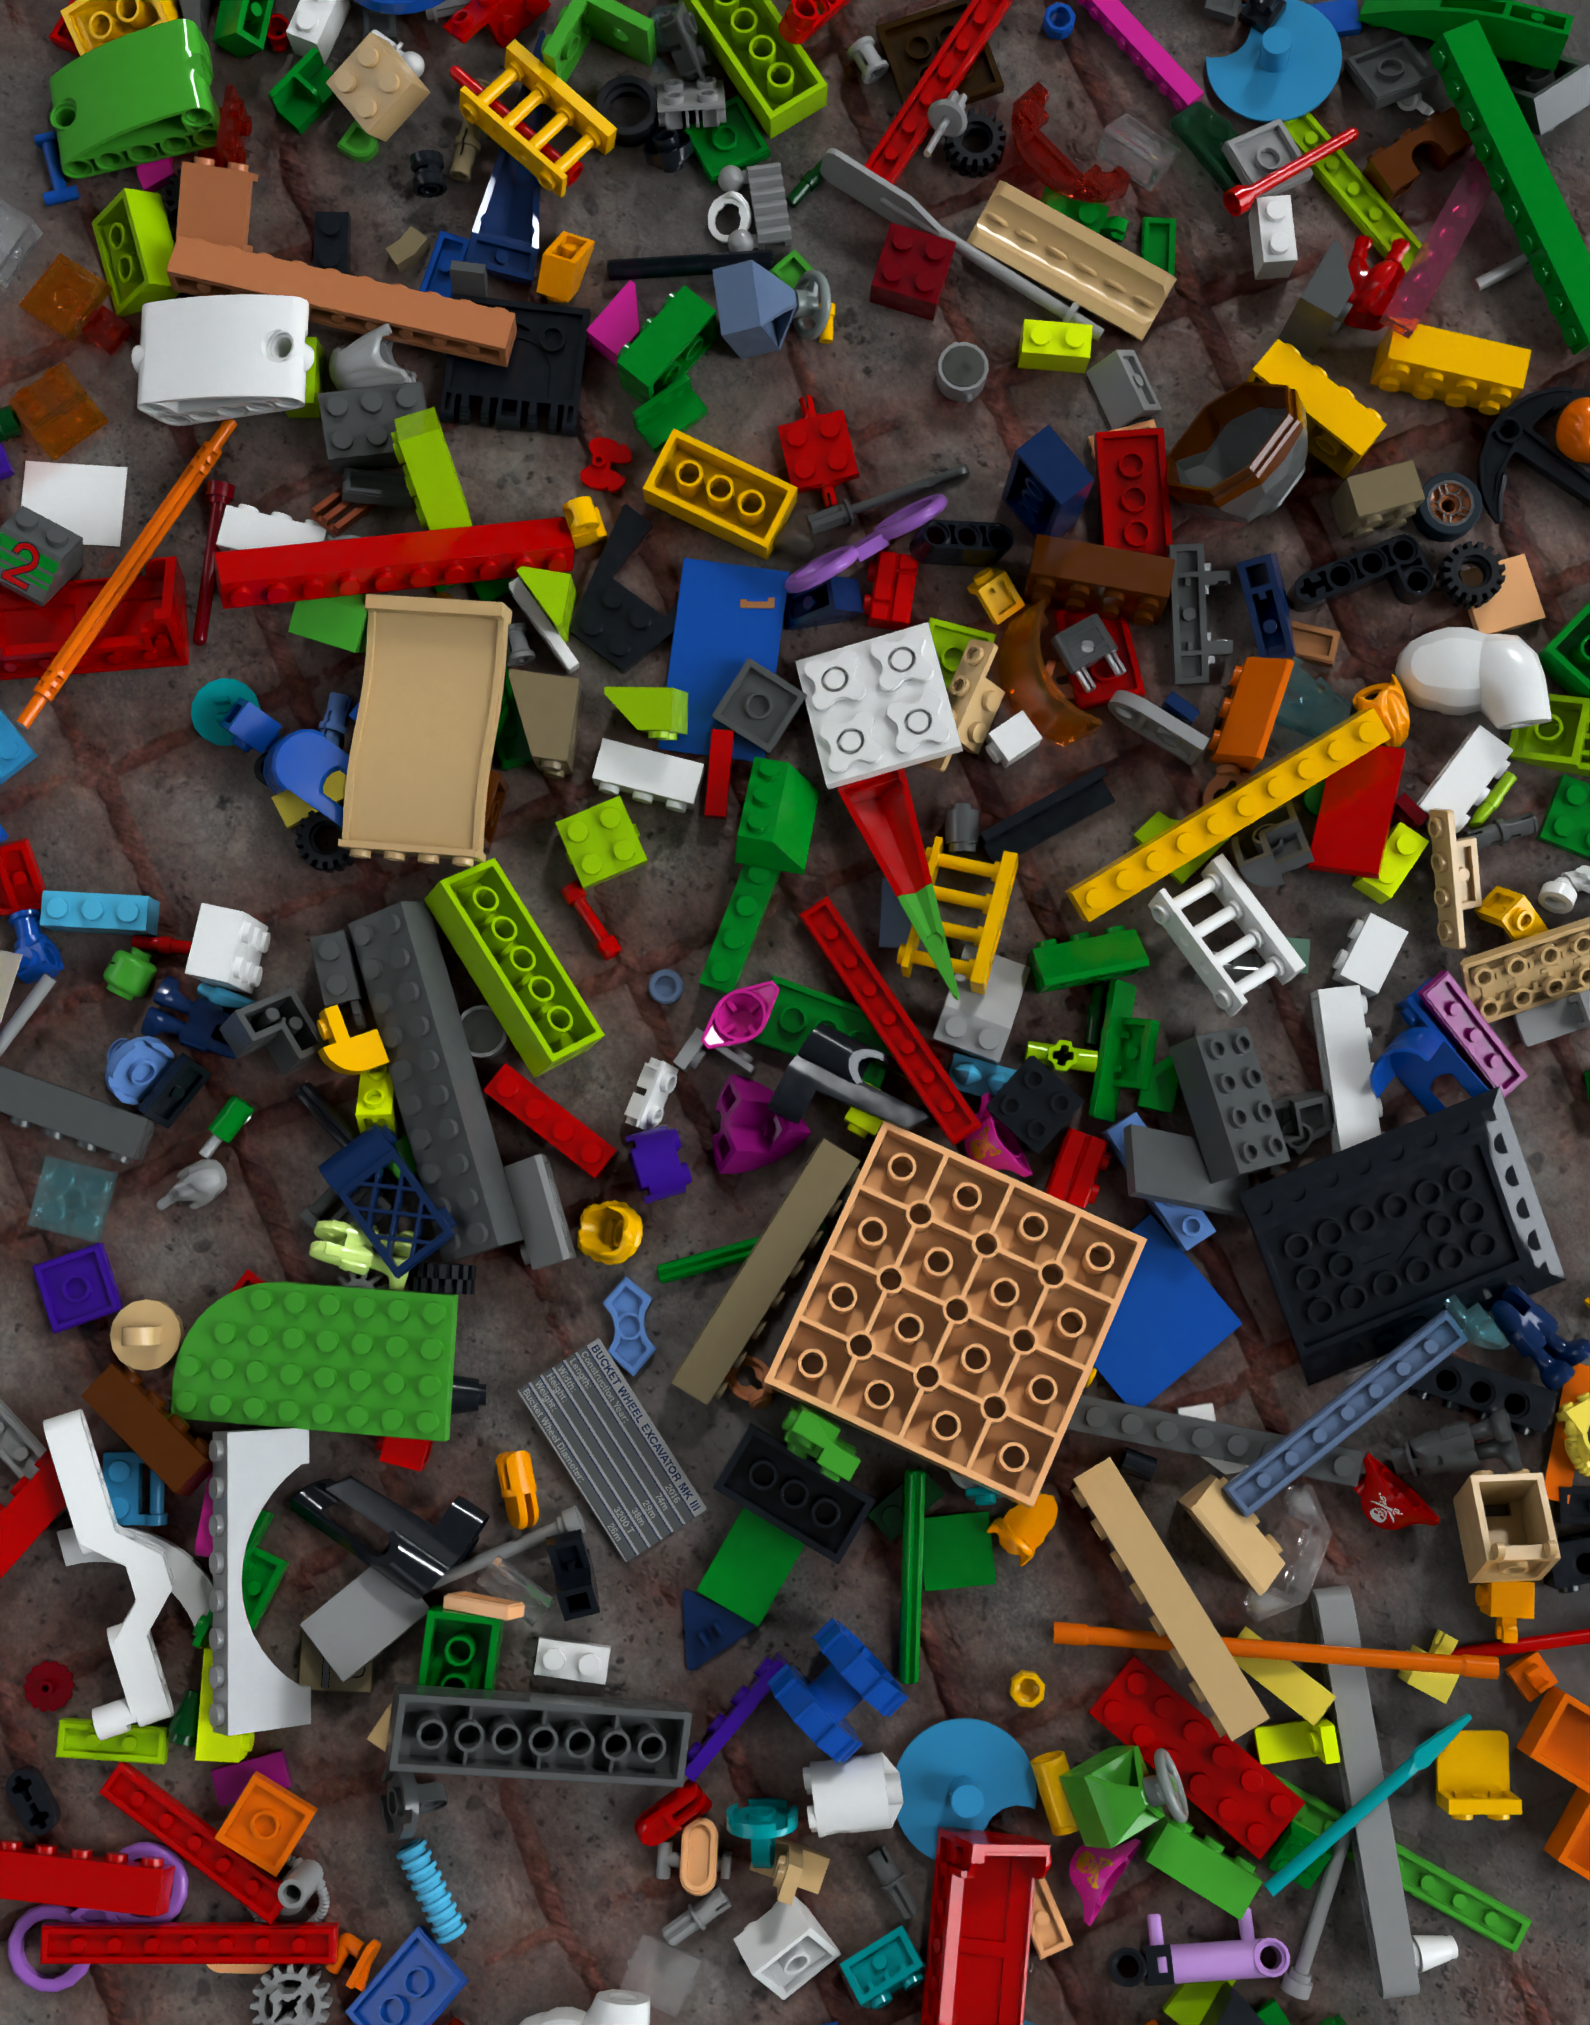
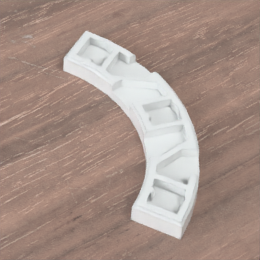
[57,1526,213,1627]

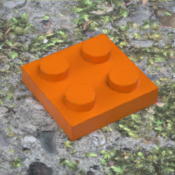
[214,1771,318,1877]

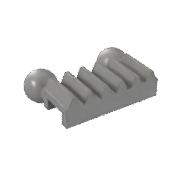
[718,162,792,252]

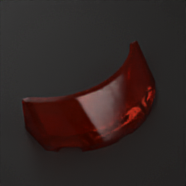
[1012,81,1131,203]

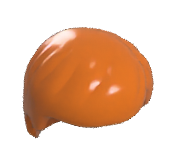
[1556,397,1590,464]

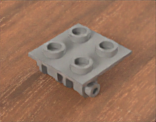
[657,76,727,130]

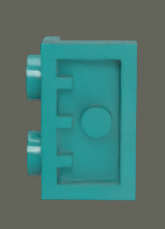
[840,1925,926,2010]

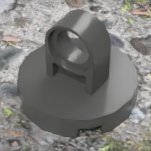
[380,1767,448,1841]

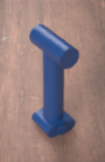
[34,131,81,207]

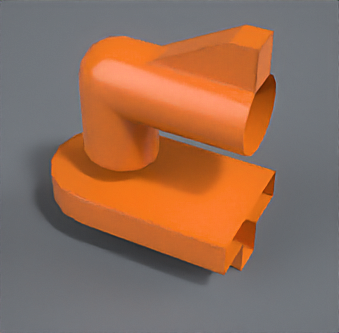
[322,1932,381,1991]

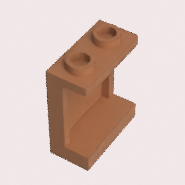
[175,156,258,253]

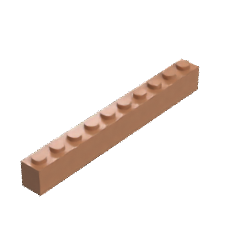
[166,236,517,367]

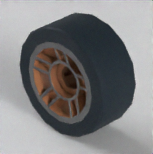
[1412,472,1483,542]

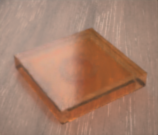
[18,253,113,342]

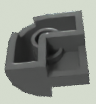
[1232,800,1314,887]

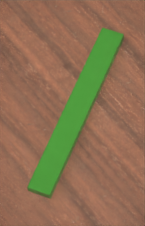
[1273,1773,1532,1954]

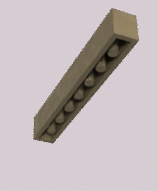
[671,1137,861,1406]

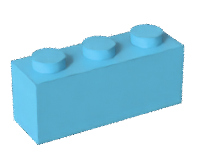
[40,890,160,937]

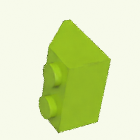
[604,687,689,741]

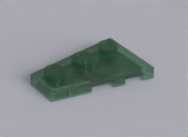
[1169,101,1242,192]

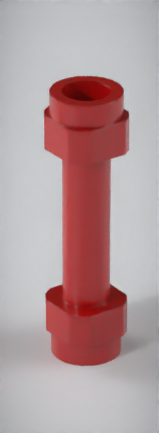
[560,880,623,961]

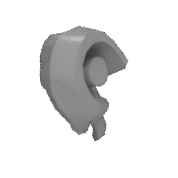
[156,1159,227,1211]

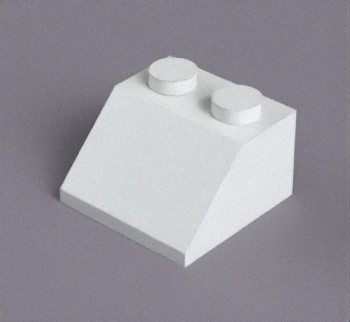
[733,1896,841,2000]

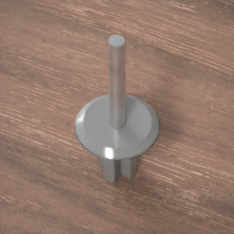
[923,90,968,158]

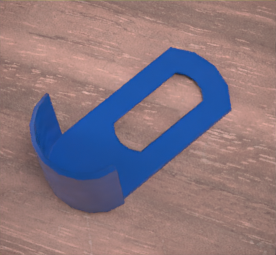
[263,729,349,828]
[1370,1027,1510,1115]

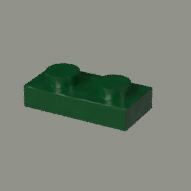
[868,1466,945,1542]

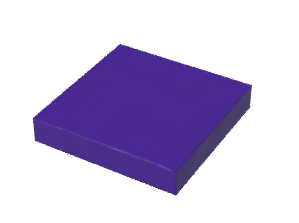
[32,1243,124,1334]

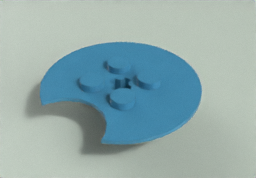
[1206,0,1342,123]
[896,1718,1037,1860]

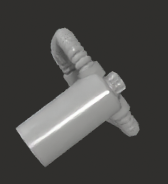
[247,1855,330,1922]

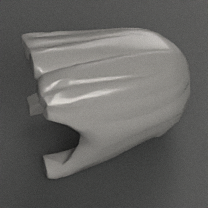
[329,323,417,391]

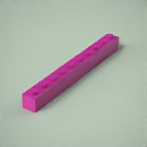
[1076,0,1204,116]

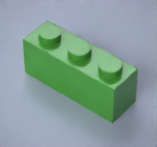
[1140,1815,1263,1920]

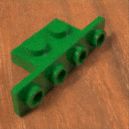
[1089,979,1160,1122]
[192,1510,290,1649]

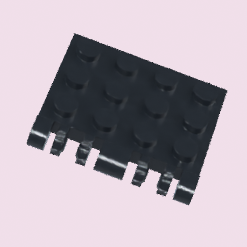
[440,294,591,438]

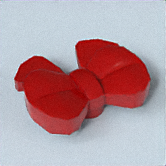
[580,437,632,493]

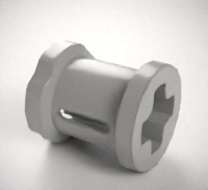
[847,36,889,84]
[506,623,536,667]

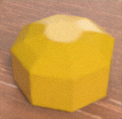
[1009,1670,1045,1708]

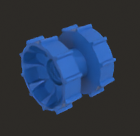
[767,1618,909,1764]

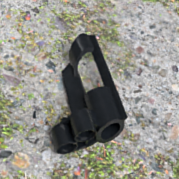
[766,1023,967,1131]
[289,1476,490,1599]

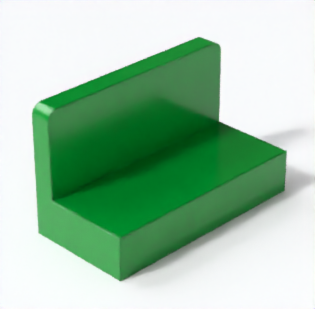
[632,374,709,454]

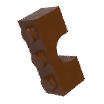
[1362,106,1473,204]

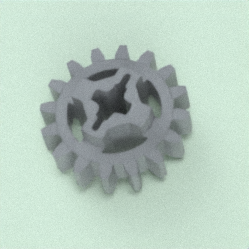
[250,1964,333,2025]

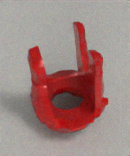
[1343,235,1410,332]

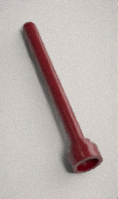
[193,480,235,646]

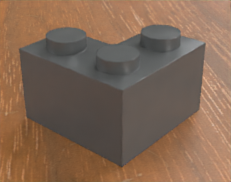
[219,987,327,1076]

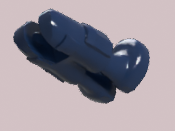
[141,975,238,1059]
[1490,1285,1590,1390]

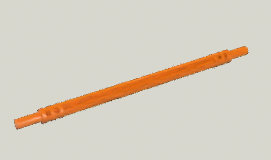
[16,419,238,729]

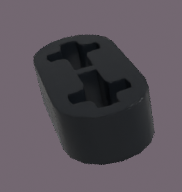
[5,1765,61,1835]

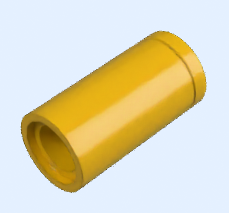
[1030,1750,1079,1836]

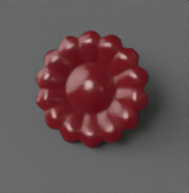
[23,1661,75,1712]

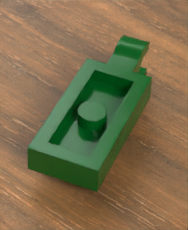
[1040,184,1129,243]

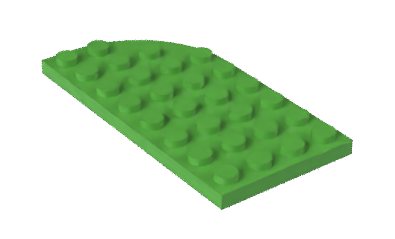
[171,1281,458,1442]

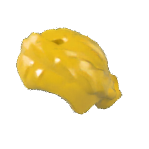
[577,1200,643,1265]

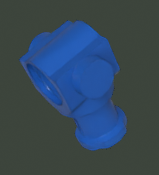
[8,909,65,984]

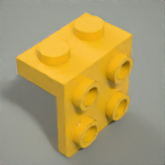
[1435,1730,1522,1820]

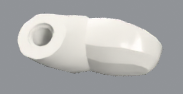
[1395,627,1552,730]

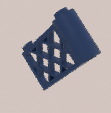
[318,1123,457,1279]

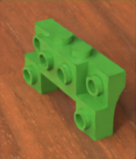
[781,1402,861,1482]

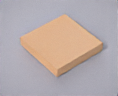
[1458,553,1546,634]

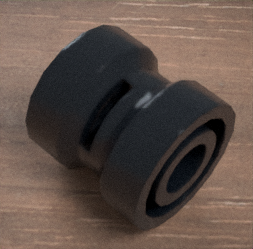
[409,150,447,198]

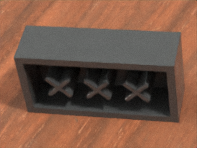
[1169,1026,1291,1184]

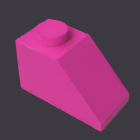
[586,280,640,366]

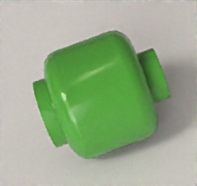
[103,946,157,1001]

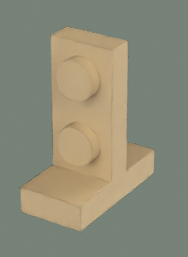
[750,1837,830,1905]

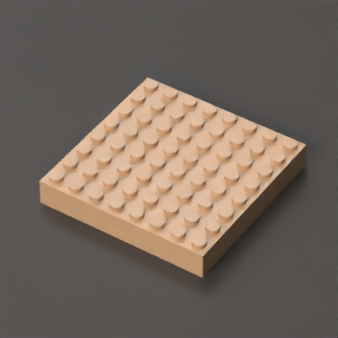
[764,1121,1147,1509]

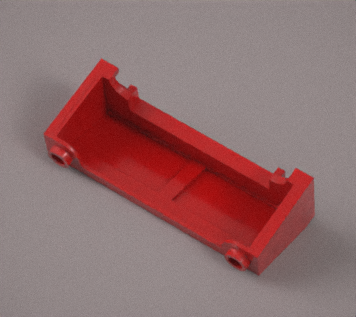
[0,556,190,680]
[921,1827,1052,2025]

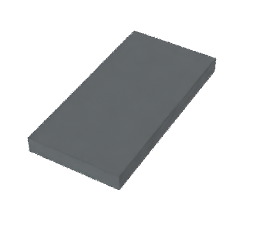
[1123,1124,1249,1218]

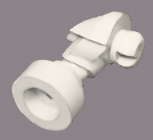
[1538,865,1590,914]

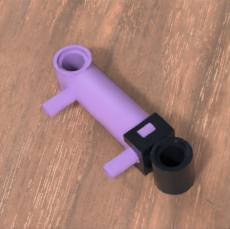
[1106,1907,1290,1987]

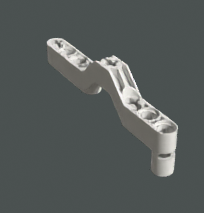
[43,1409,175,1741]

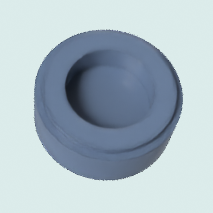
[648,969,684,1005]

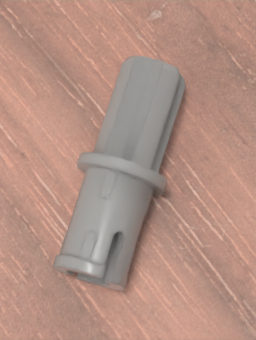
[662,1886,732,1946]

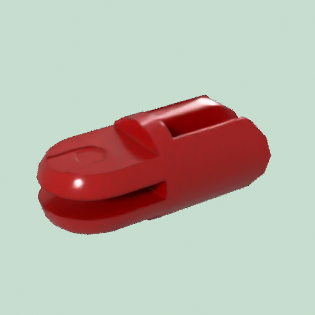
[634,1779,712,1846]

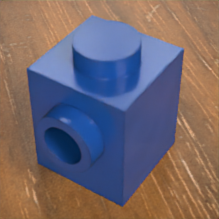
[219,697,282,754]

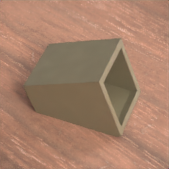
[508,669,585,779]

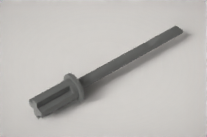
[806,464,970,535]

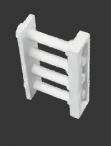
[1148,853,1306,1018]

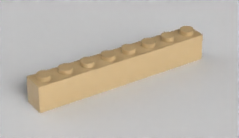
[1071,1457,1270,1741]

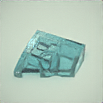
[1275,656,1352,738]
[1443,1294,1510,1350]

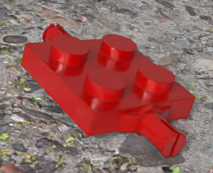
[777,395,859,509]

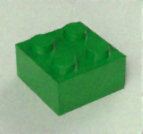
[1268,1821,1332,1890]

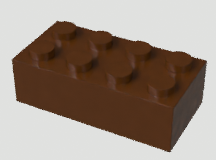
[1023,534,1175,626]

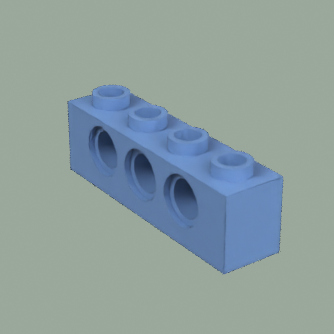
[1101,1112,1216,1251]

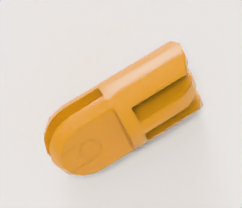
[496,1451,539,1530]

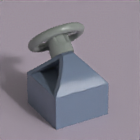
[712,260,831,359]

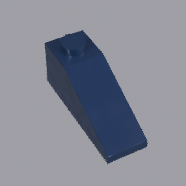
[1237,553,1296,659]

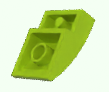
[1508,693,1590,777]

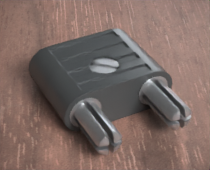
[1050,613,1126,693]

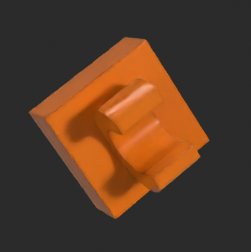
[1504,1651,1558,1703]

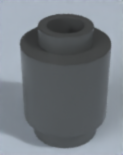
[944,803,979,855]

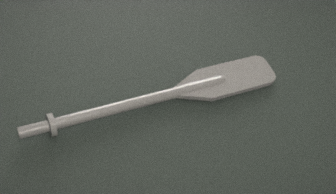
[820,148,1105,342]

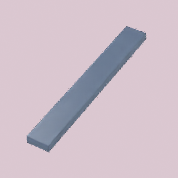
[1222,1310,1470,1518]

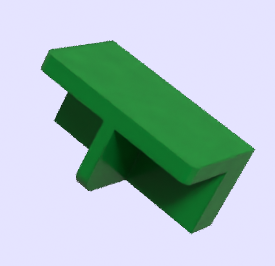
[268,47,338,136]

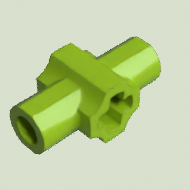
[1024,1040,1098,1074]

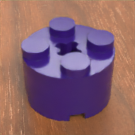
[624,1124,692,1205]

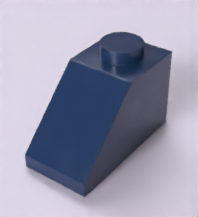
[784,576,864,630]

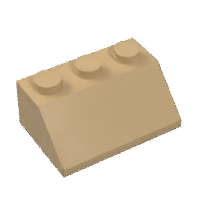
[1177,1474,1286,1596]

